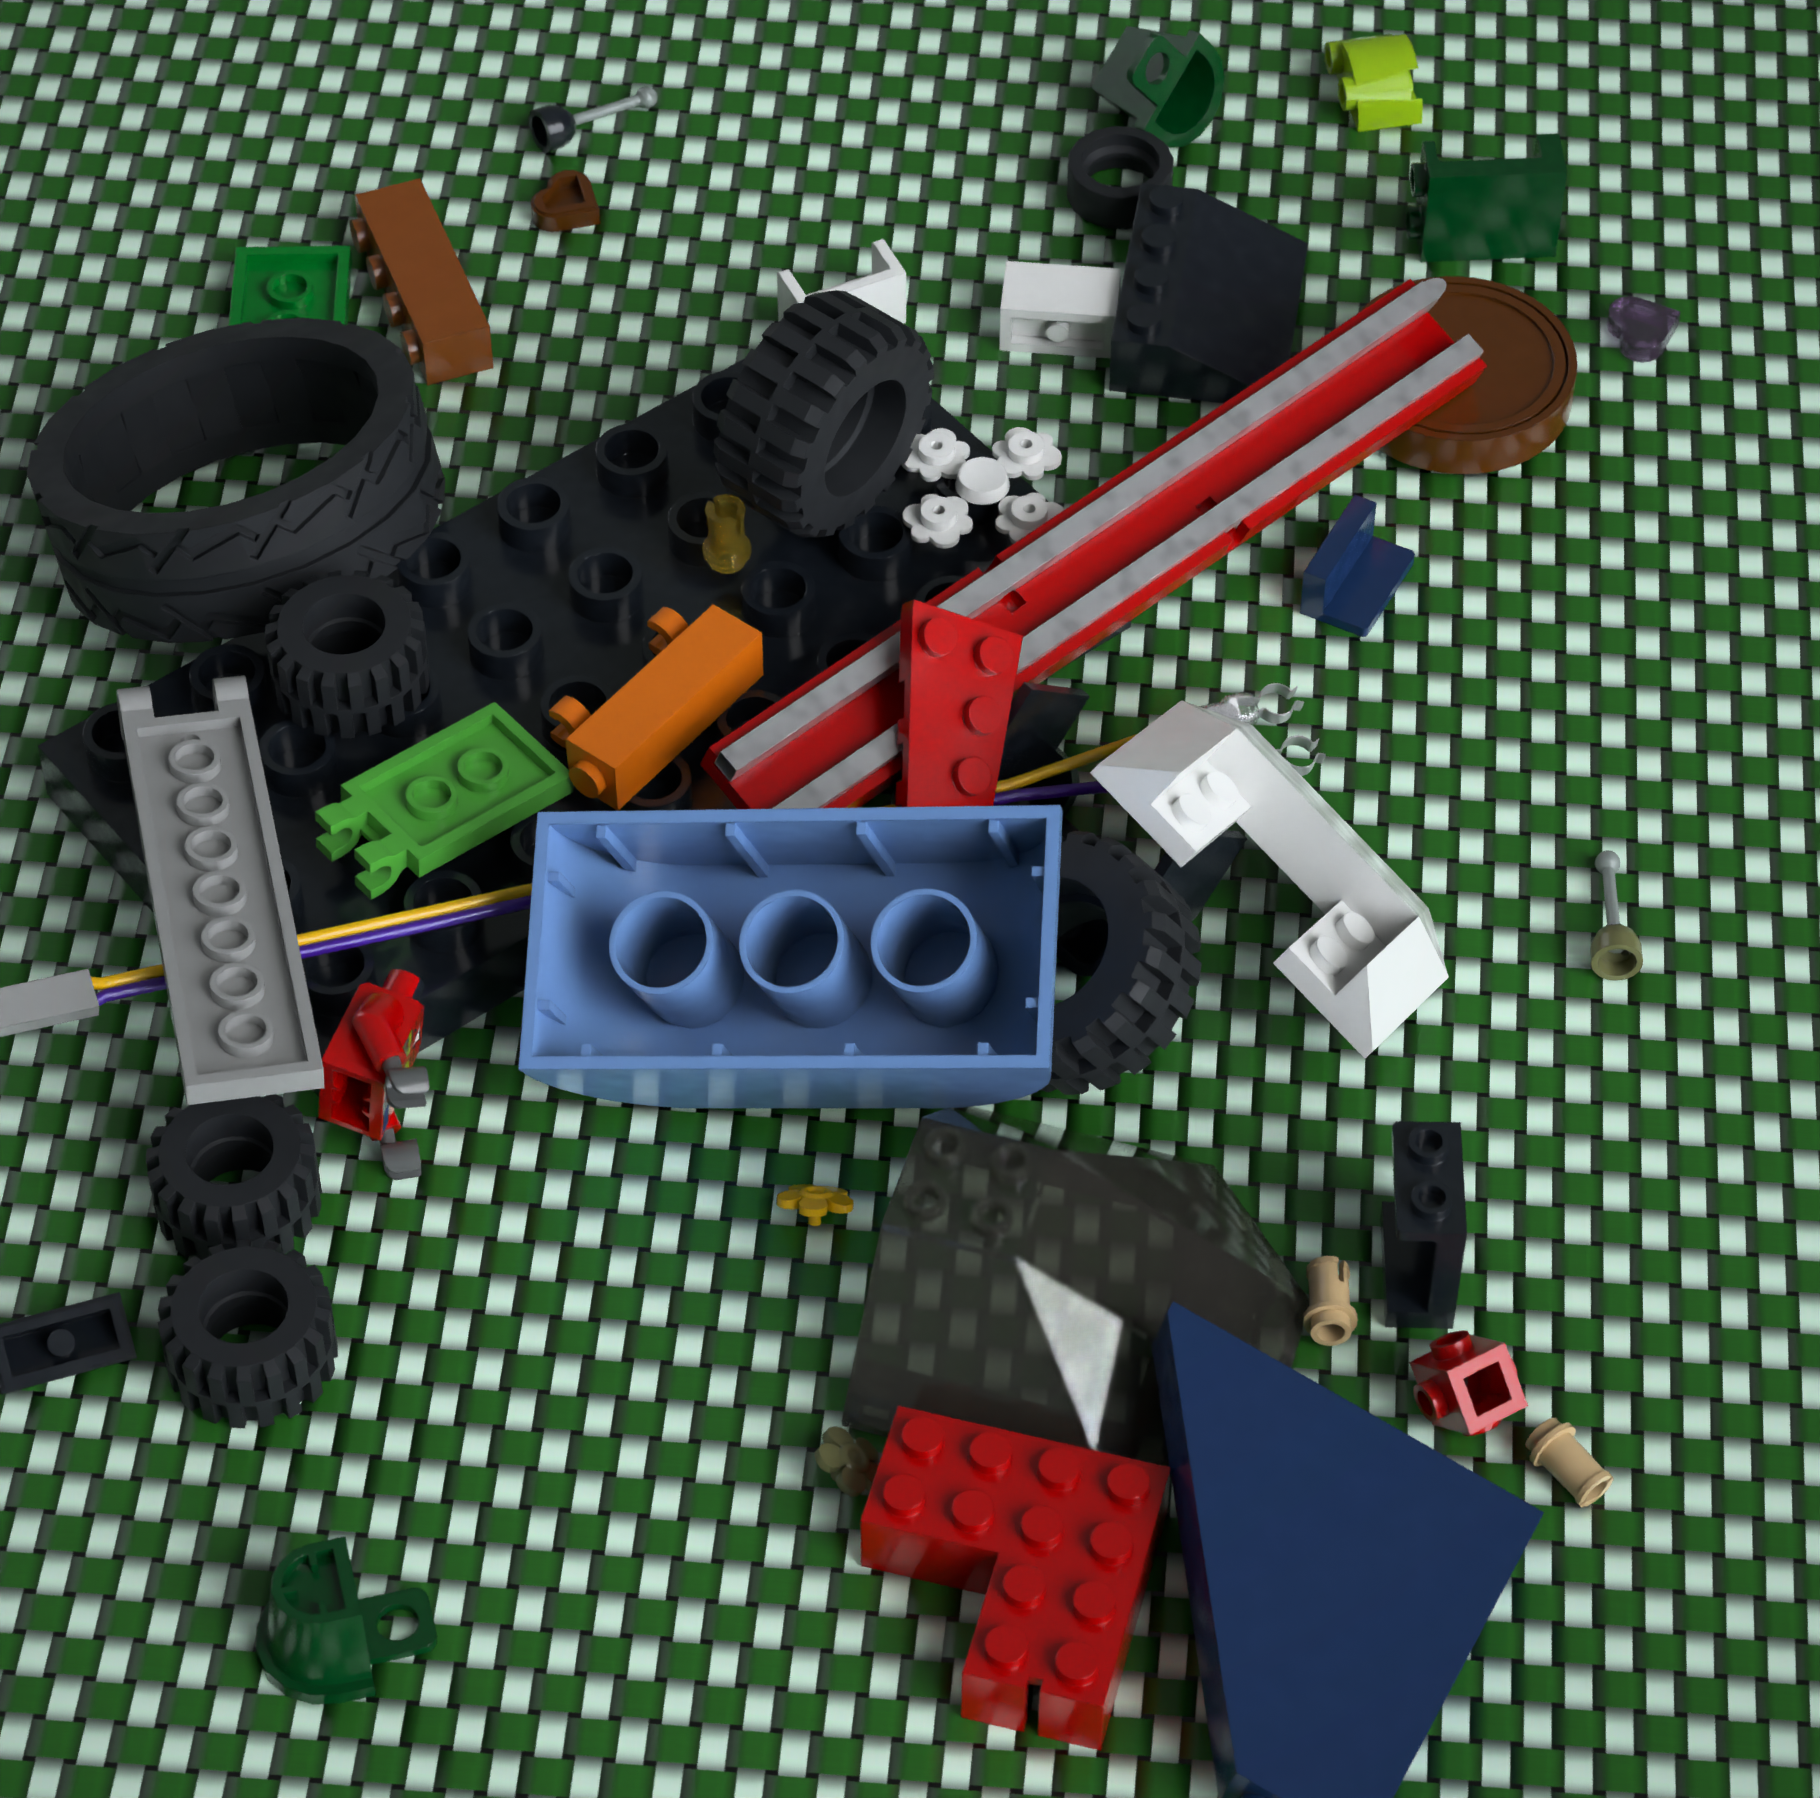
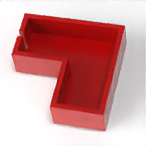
[860,1405,1171,1751]

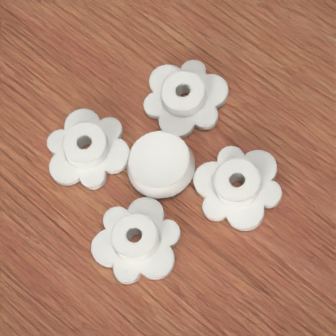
[901,427,1064,549]

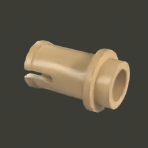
[1303,1256,1358,1346]
[1525,1418,1613,1508]

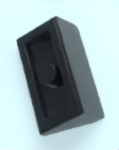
[0,1292,137,1395]

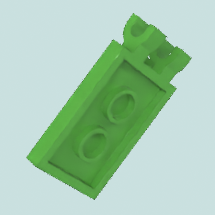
[315,702,573,900]

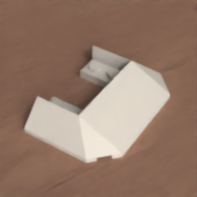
[1090,700,1449,1058]

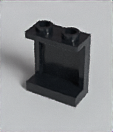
[1380,1121,1467,1329]

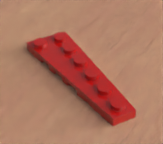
[895,599,1023,807]

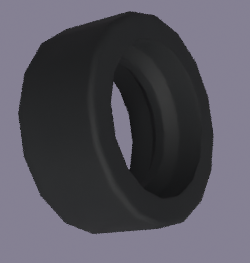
[1067,126,1174,229]

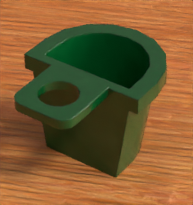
[1091,26,1225,148]
[256,1536,437,1705]

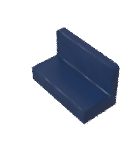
[1300,495,1415,637]

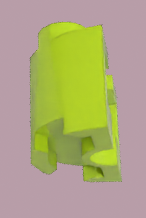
[1324,34,1423,132]

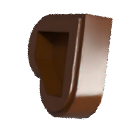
[531,170,600,232]

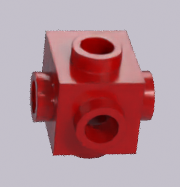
[1409,1330,1528,1436]

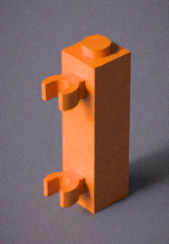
[549,604,764,811]

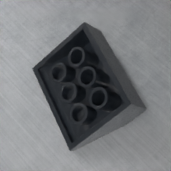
[1109,183,1308,403]

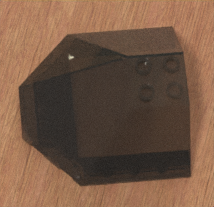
[842,1107,1309,1467]

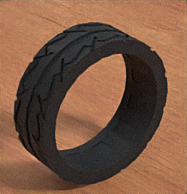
[27,318,445,643]

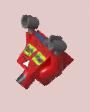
[318,969,429,1180]

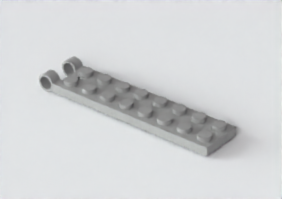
[117,675,324,1105]

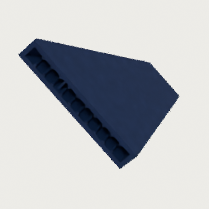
[1152,1301,1544,1798]

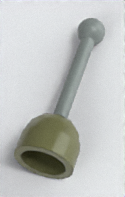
[1590,850,1643,981]

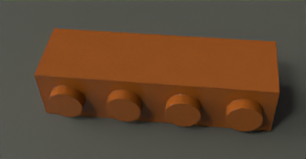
[349,178,494,386]

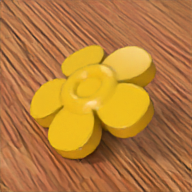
[776,1184,854,1226]

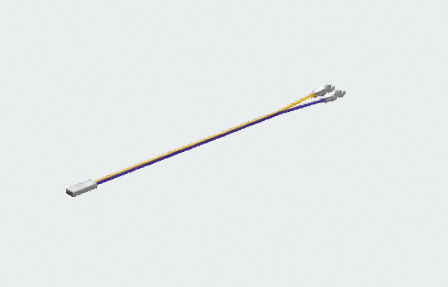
[0,683,1326,1037]

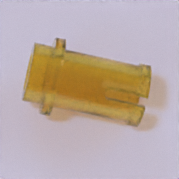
[702,494,752,574]

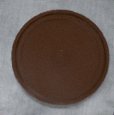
[1357,276,1577,474]

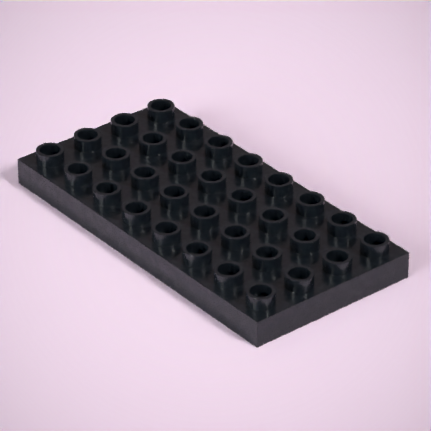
[37,358,1131,1097]

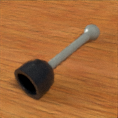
[529,86,657,153]

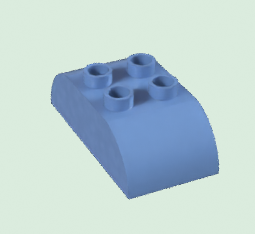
[518,805,1063,1108]

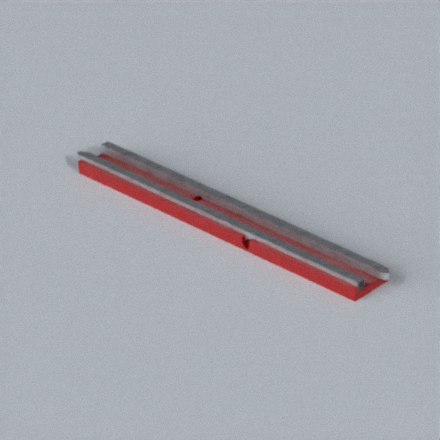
[700,278,1487,809]

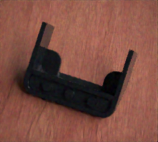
[998,682,1247,977]

